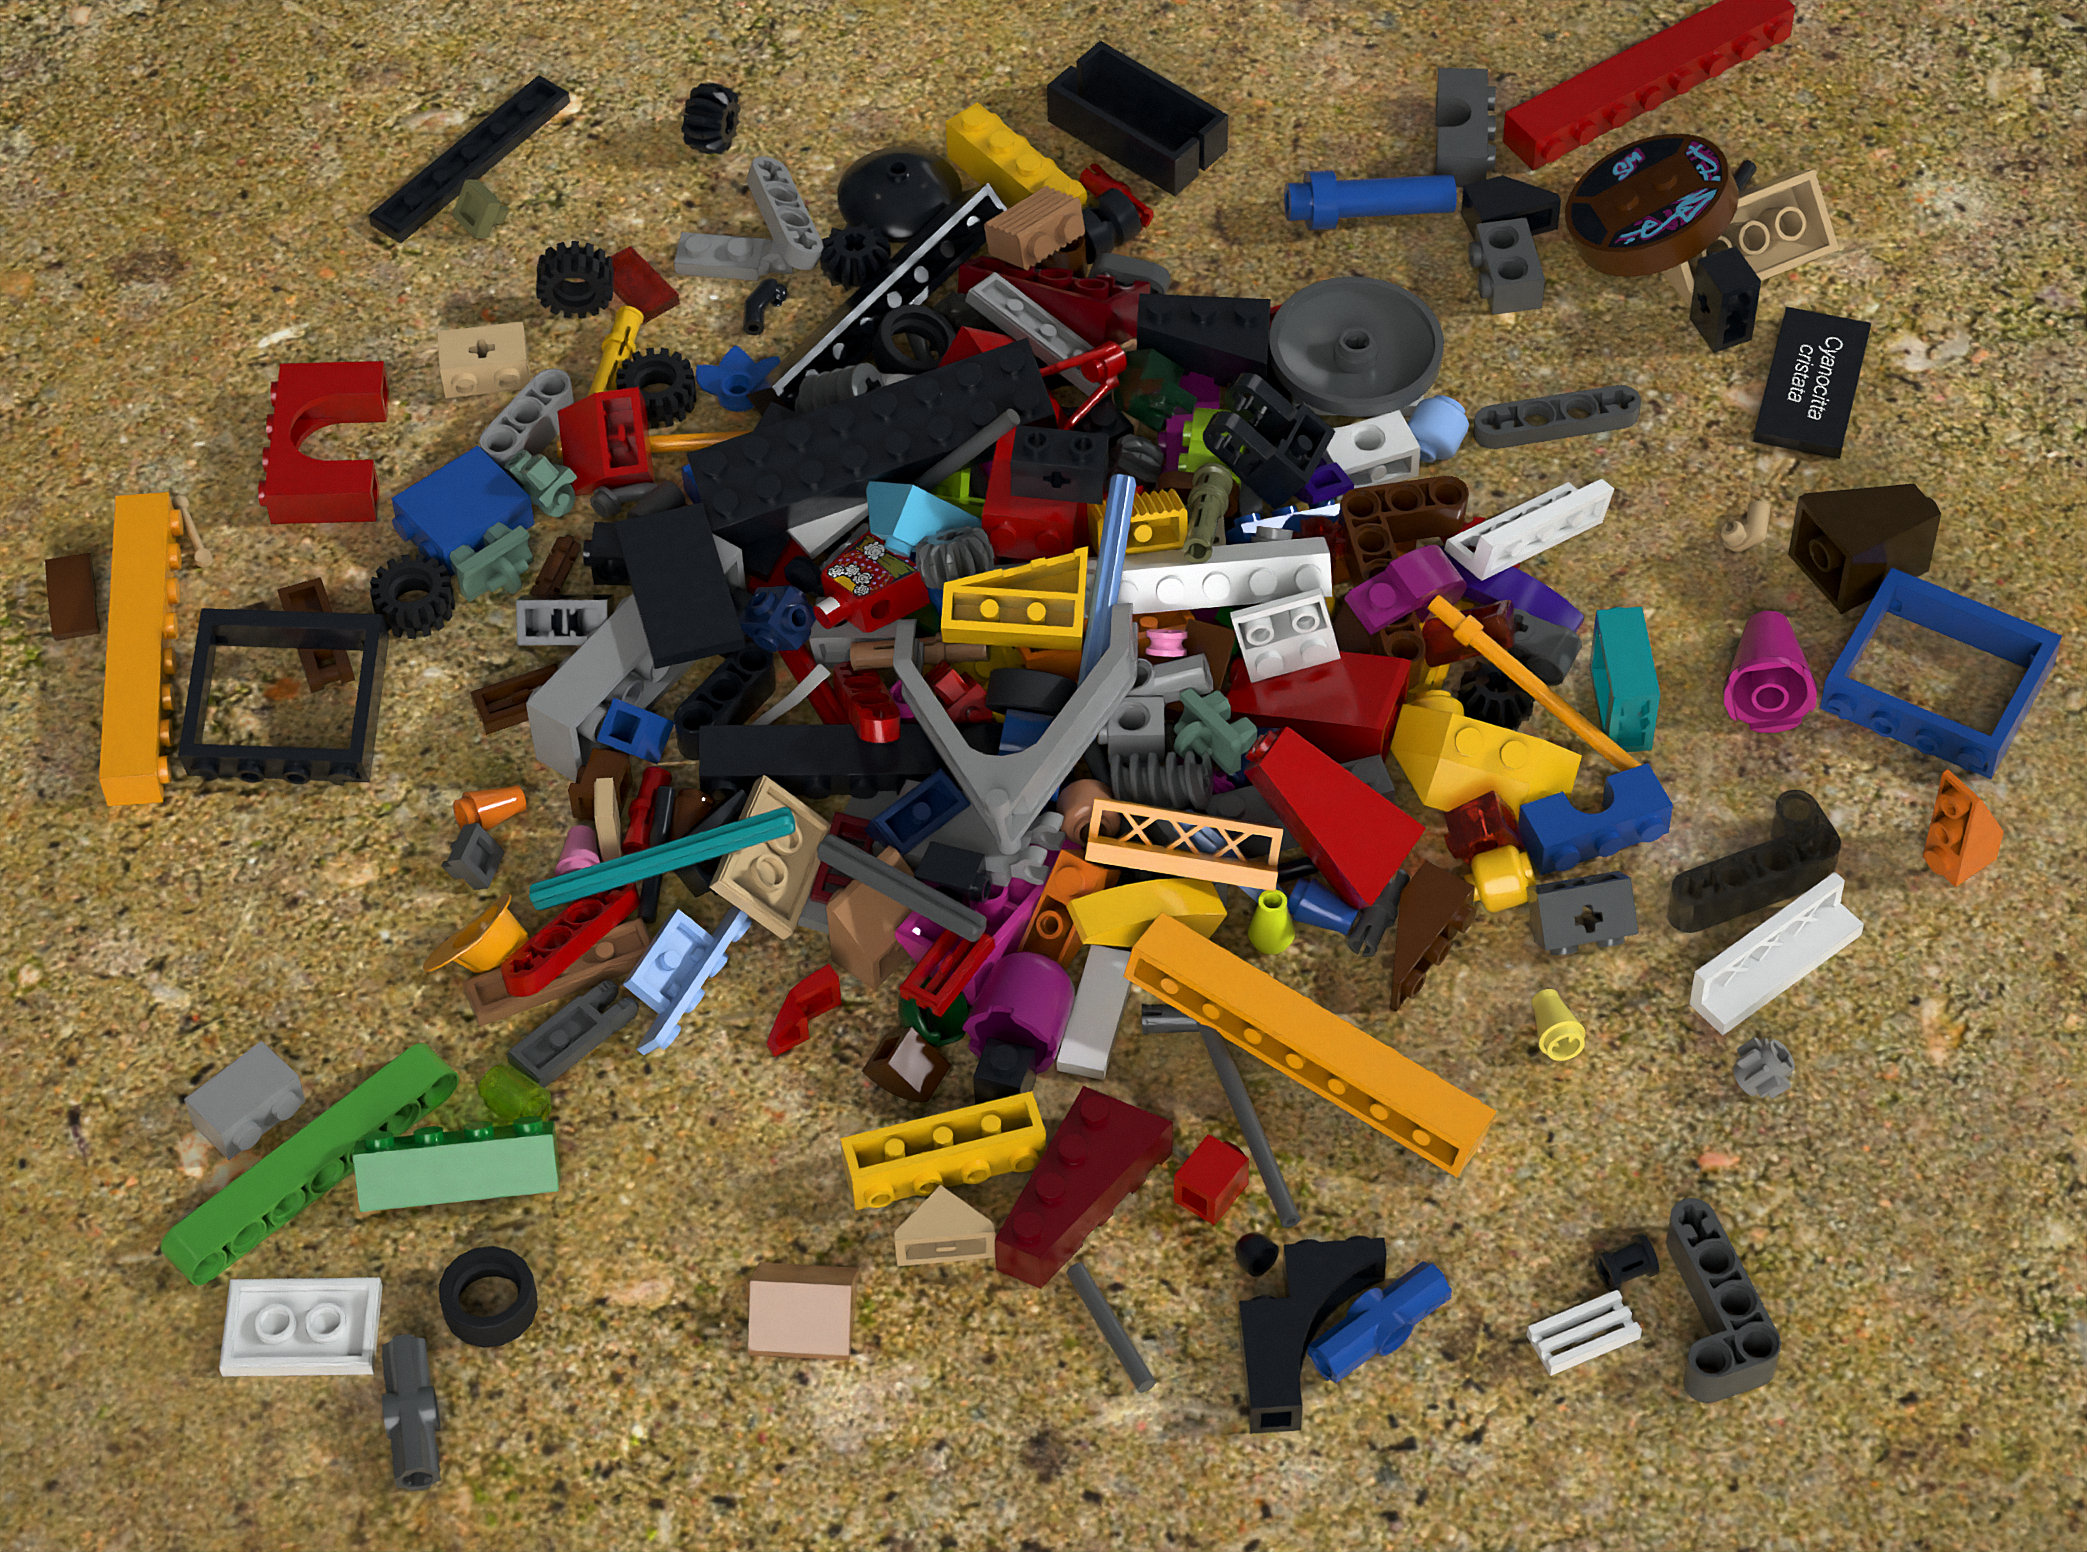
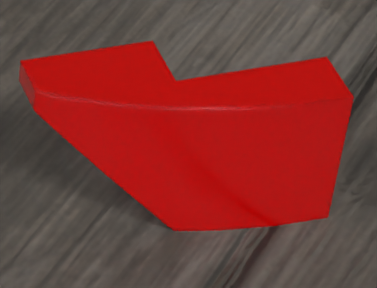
[767,964,842,1057]

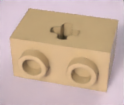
[437,322,531,398]

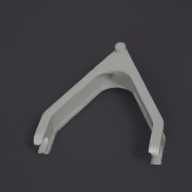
[893,603,1138,855]

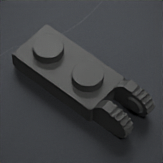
[507,979,639,1091]

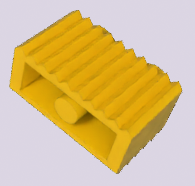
[1087,488,1188,556]

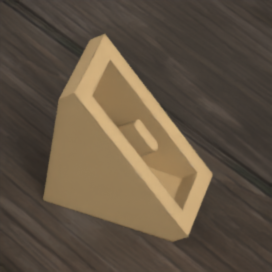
[894,1185,996,1266]

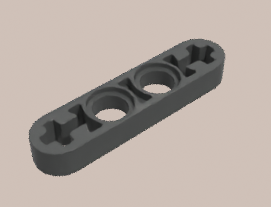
[1473,385,1641,449]

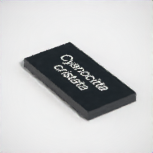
[1753,307,1871,459]

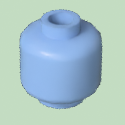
[1407,395,1469,463]

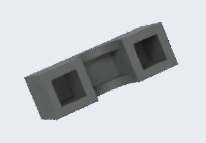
[1435,68,1496,187]

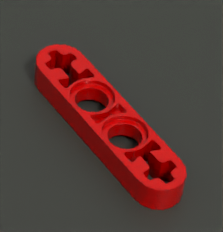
[833,661,901,743]
[500,882,640,997]

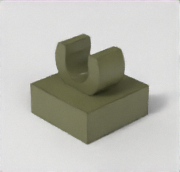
[452,179,509,238]

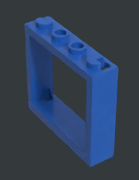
[1820,567,2062,779]

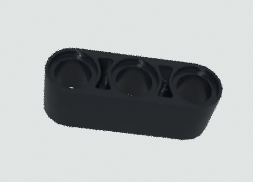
[674,642,776,761]

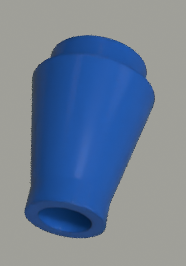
[1287,877,1359,936]

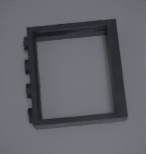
[178,608,390,786]

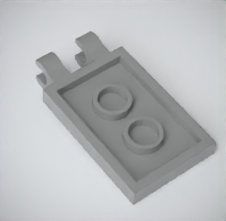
[872,780,1066,887]

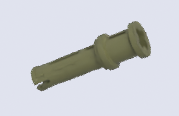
[1182,463,1233,564]

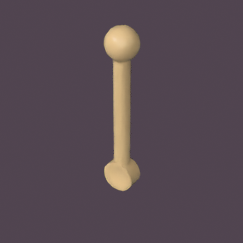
[172,495,213,568]

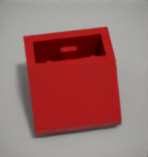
[557,387,655,496]

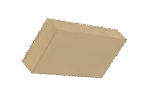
[594,778,622,862]

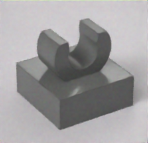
[441,823,505,890]

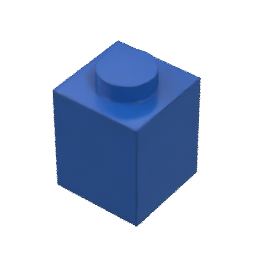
[596,697,674,765]

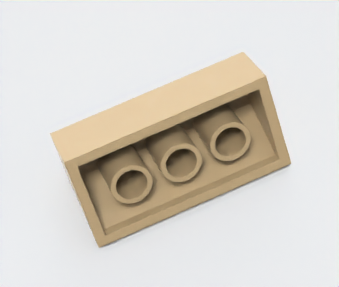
[1662,169,1839,308]

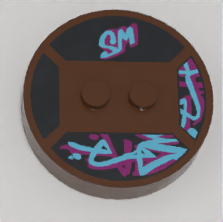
[1565,134,1739,277]

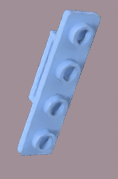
[622,905,752,1055]

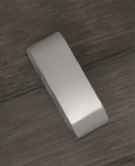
[479,369,574,480]

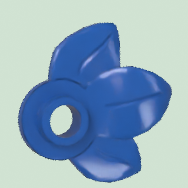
[696,346,781,412]

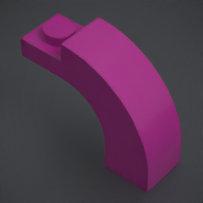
[1344,545,1467,635]

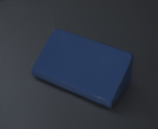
[864,768,971,857]

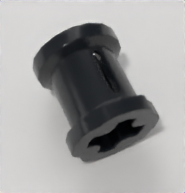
[1593,1232,1659,1292]

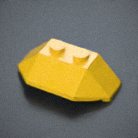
[1389,704,1582,831]

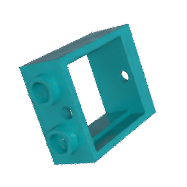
[1589,607,1660,752]

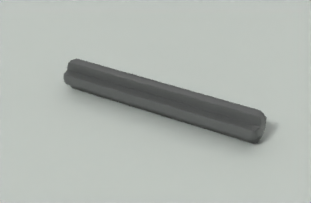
[817,834,987,942]

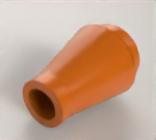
[453,784,527,832]

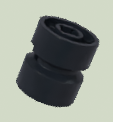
[1081,188,1141,265]

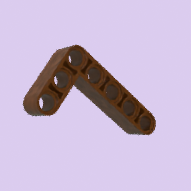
[1337,476,1469,690]

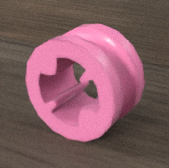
[1145,629,1188,657]

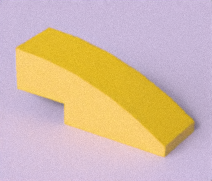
[1066,877,1228,947]

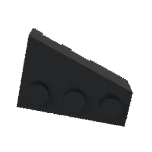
[1137,293,1271,388]

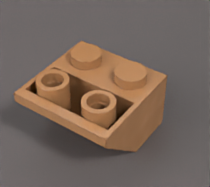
[826,845,915,990]

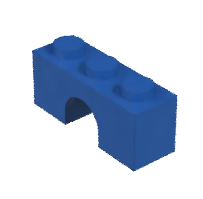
[1517,763,1673,876]

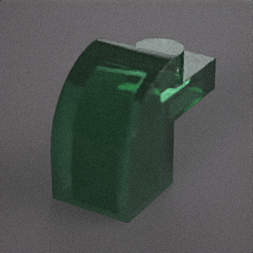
[1113,349,1198,432]

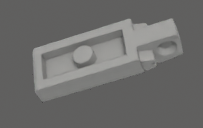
[674,232,793,281]

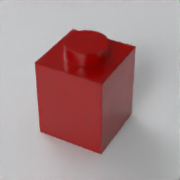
[1174,1134,1249,1226]

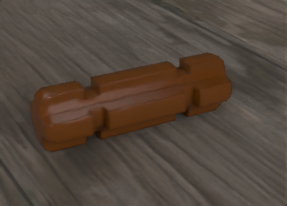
[529,535,581,595]

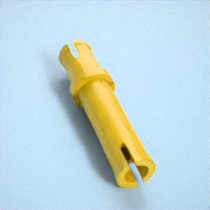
[588,306,644,396]

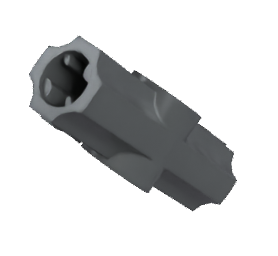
[382,1334,441,1492]

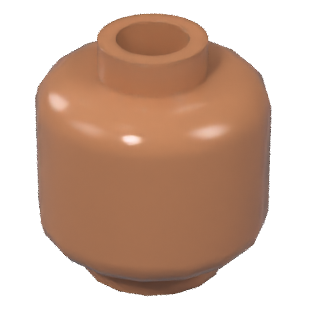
[1056,779,1121,849]

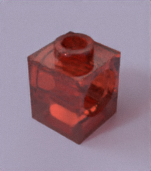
[1444,790,1524,867]

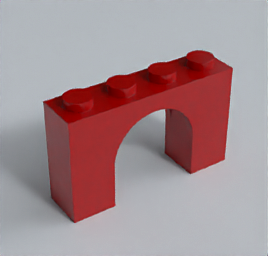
[258,361,390,524]

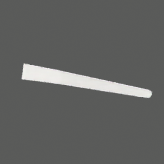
[751,663,831,725]

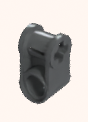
[1493,608,1582,686]

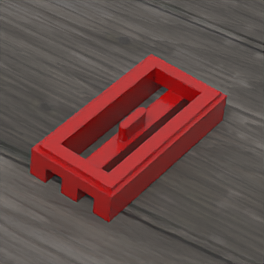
[899,928,996,1017]

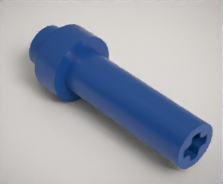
[1284,170,1457,231]

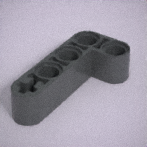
[1666,1198,1781,1403]

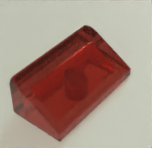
[1421,599,1515,667]

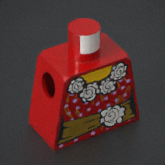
[813,531,930,633]

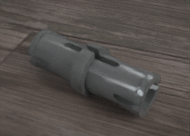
[1347,868,1410,957]

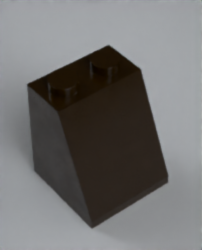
[1788,484,1942,614]

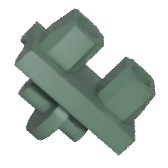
[504,449,577,517]
[449,522,534,602]
[1174,688,1257,775]

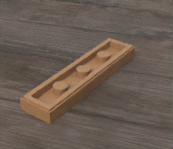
[462,917,652,1027]

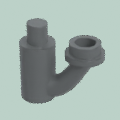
[590,480,686,519]

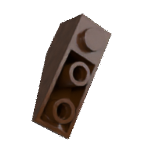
[1390,860,1477,1012]

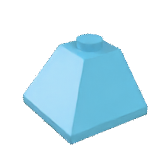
[866,481,982,557]

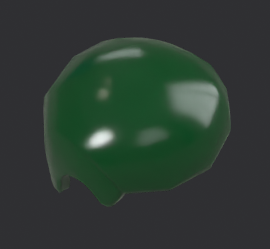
[898,975,970,1048]

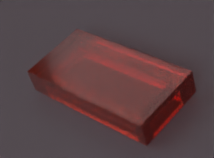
[610,246,680,323]

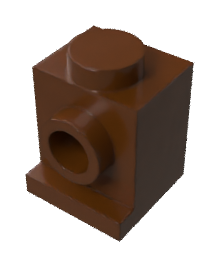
[568,748,633,821]

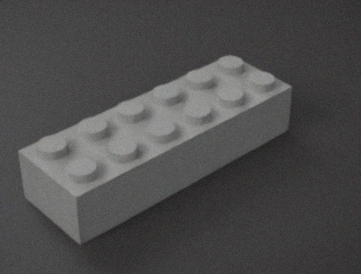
[526,533,746,782]

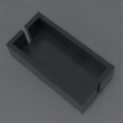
[1047,41,1228,197]

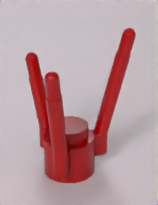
[1039,341,1127,428]

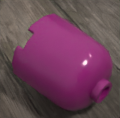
[963,952,1075,1074]

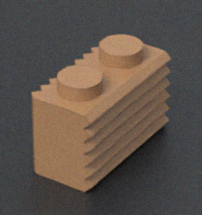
[984,186,1085,270]

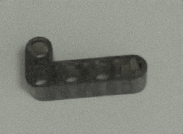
[1667,790,1841,933]

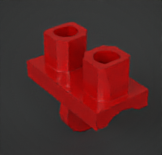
[923,660,993,723]

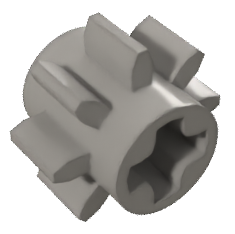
[1733,1037,1795,1099]

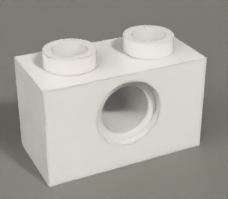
[1322,410,1420,501]

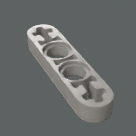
[746,156,824,270]

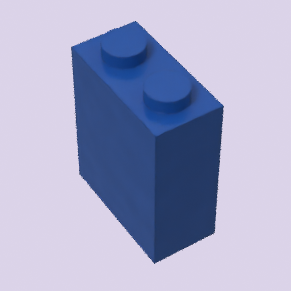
[391,445,535,577]

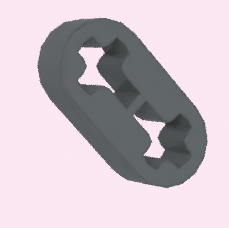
[1088,253,1171,294]

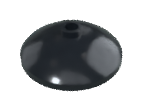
[837,146,962,243]

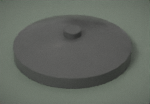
[1268,276,1444,417]

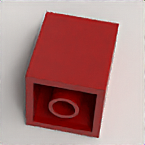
[981,427,1086,560]

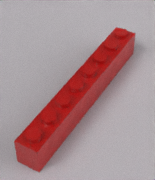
[1503,0,1795,171]

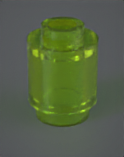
[478,1064,552,1125]

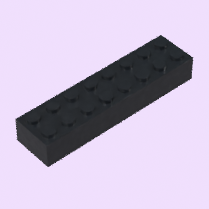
[687,337,1059,547]

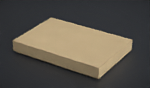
[709,775,832,940]

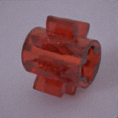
[1292,516,1346,569]

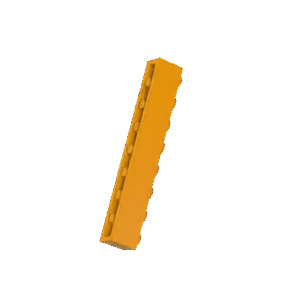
[99,492,183,806]
[1123,912,1497,1178]

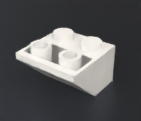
[1230,588,1341,683]

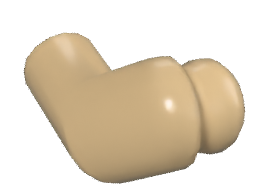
[1721,500,1771,552]

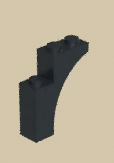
[1238,1236,1387,1434]

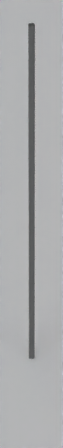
[905,333,1301,1228]

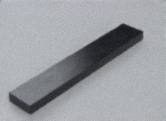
[369,75,570,244]

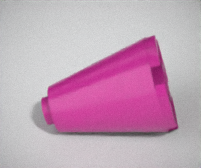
[1723,611,1817,733]

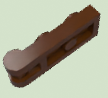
[277,577,355,693]

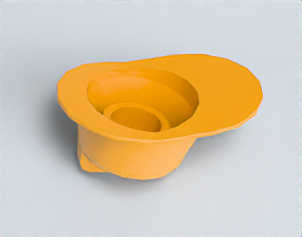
[423,893,530,974]

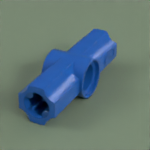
[1308,1261,1452,1383]

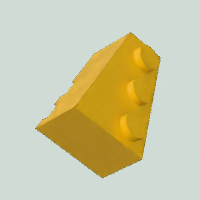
[941,546,1088,651]

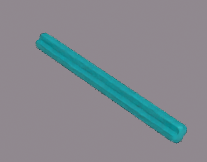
[529,807,796,911]

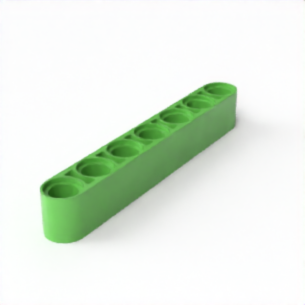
[160,1043,459,1286]

